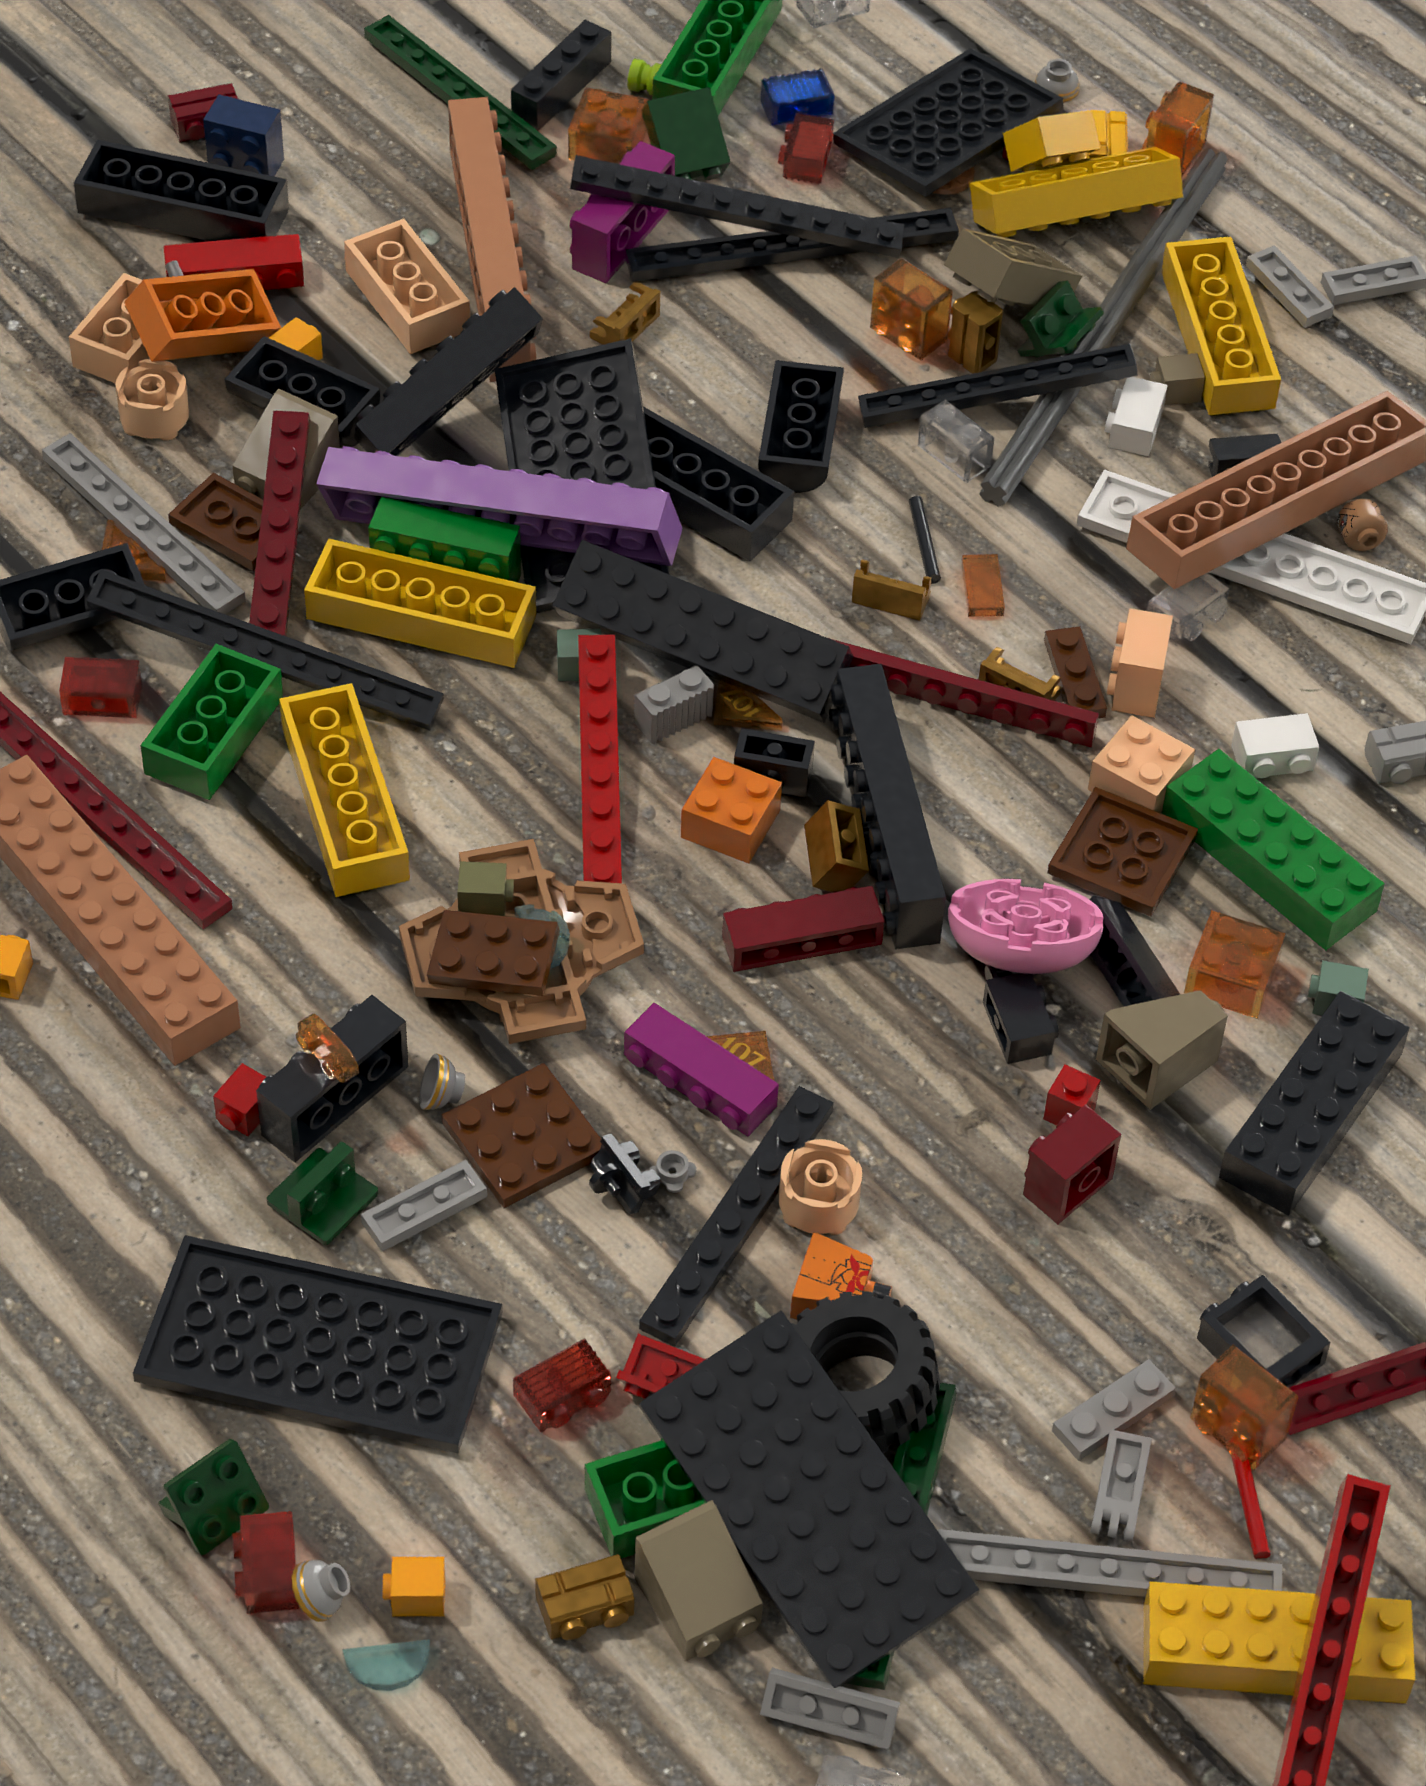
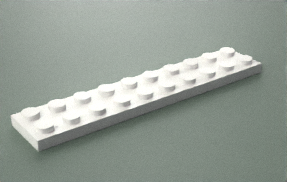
[1077,469,1426,644]

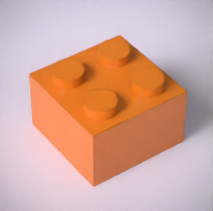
[681,757,782,864]

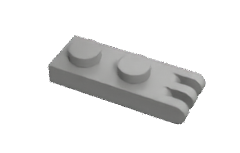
[1090,1429,1152,1542]

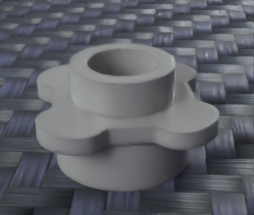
[649,1150,696,1193]

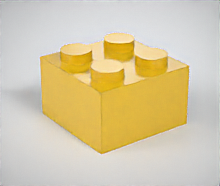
[1003,110,1100,172]

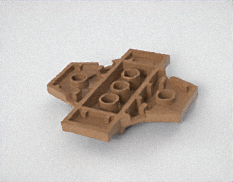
[399,839,644,1044]

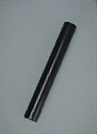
[909,496,941,584]

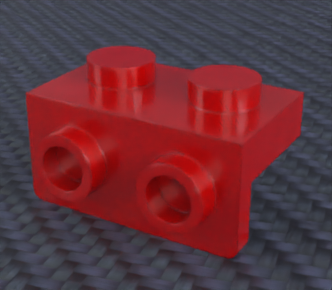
[616,1334,706,1399]

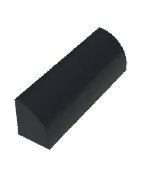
[1089,895,1180,1007]

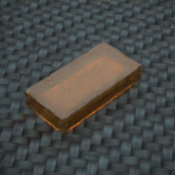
[961,554,1005,617]

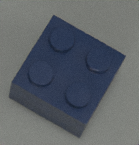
[203,94,284,177]

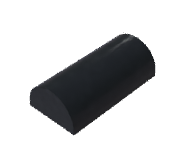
[224,336,380,447]
[758,360,844,493]
[0,543,145,651]

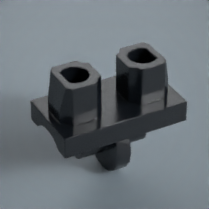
[589,1134,661,1215]

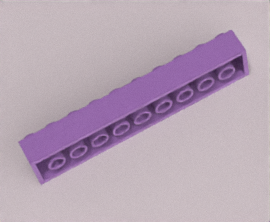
[316,446,683,566]

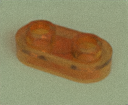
[296,1013,359,1083]

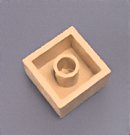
[1107,608,1173,718]
[1088,715,1195,813]

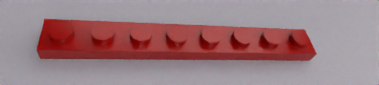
[578,635,622,884]

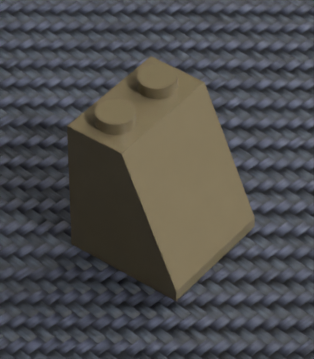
[232,389,340,510]
[1096,990,1228,1110]
[635,1500,763,1662]

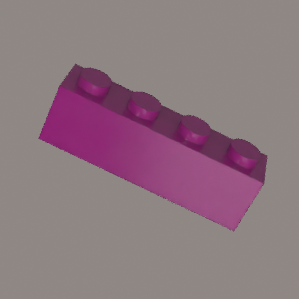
[624,1002,779,1137]

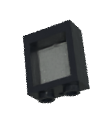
[1197,1275,1331,1407]

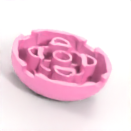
[948,879,1104,974]

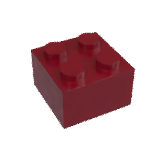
[1023,1105,1121,1224]

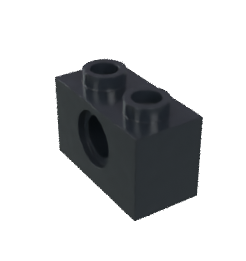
[734,728,815,797]

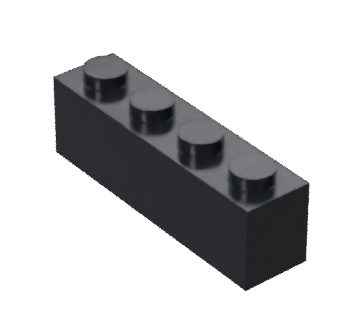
[511,19,612,131]

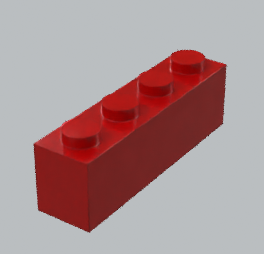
[163,234,304,290]

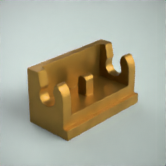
[590,282,660,345]
[851,559,931,621]
[979,647,1062,701]

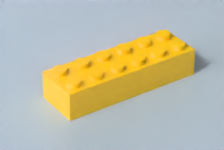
[970,147,1183,237]
[1161,237,1281,415]
[304,538,536,668]
[279,683,410,897]
[1143,1581,1415,1704]

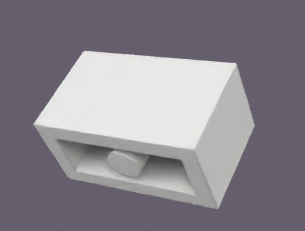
[1105,377,1168,457]
[1231,713,1319,778]

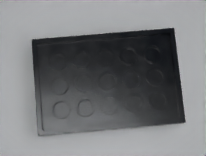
[833,48,1064,197]

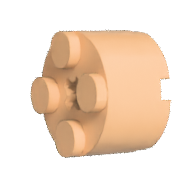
[116,359,189,441]
[779,1139,862,1235]

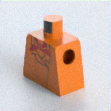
[790,1232,892,1319]

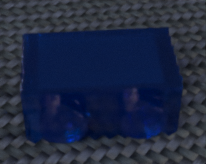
[760,68,835,126]

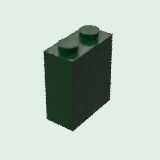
[641,87,731,180]

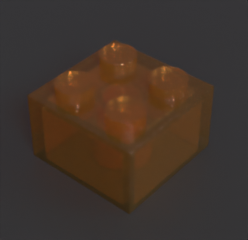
[1142,81,1214,177]
[568,87,649,164]
[870,258,953,361]
[1184,910,1286,1019]
[1190,1345,1299,1470]

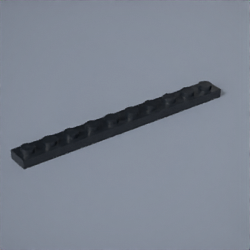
[570,155,904,258]
[625,208,959,282]
[87,570,444,731]

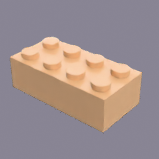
[344,218,470,354]

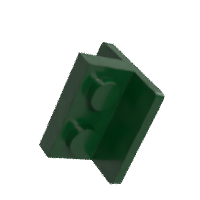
[1017,281,1104,357]
[266,1141,378,1245]
[158,1439,269,1556]

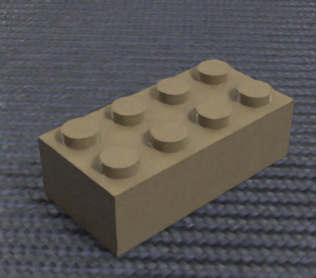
[944,228,1082,310]

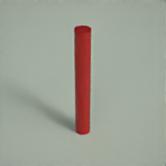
[1229,1440,1271,1559]

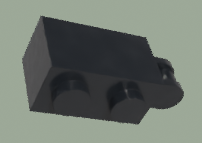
[983,965,1059,1064]

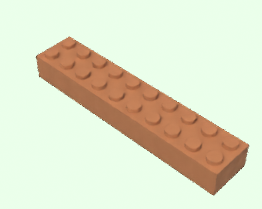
[448,97,537,382]
[1126,390,1426,589]
[0,755,241,1066]

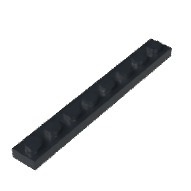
[858,343,1138,428]
[639,1086,834,1347]

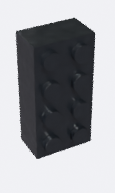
[256,995,409,1163]

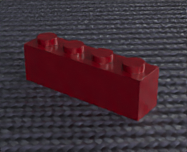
[722,886,885,972]

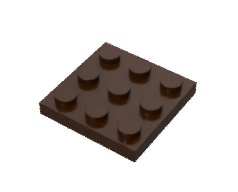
[1047,787,1198,917]
[442,1063,601,1208]

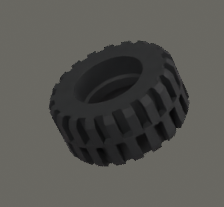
[791,1291,940,1453]

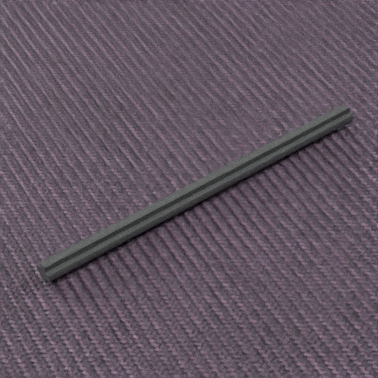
[979,148,1227,506]

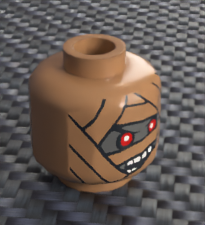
[1337,499,1388,551]

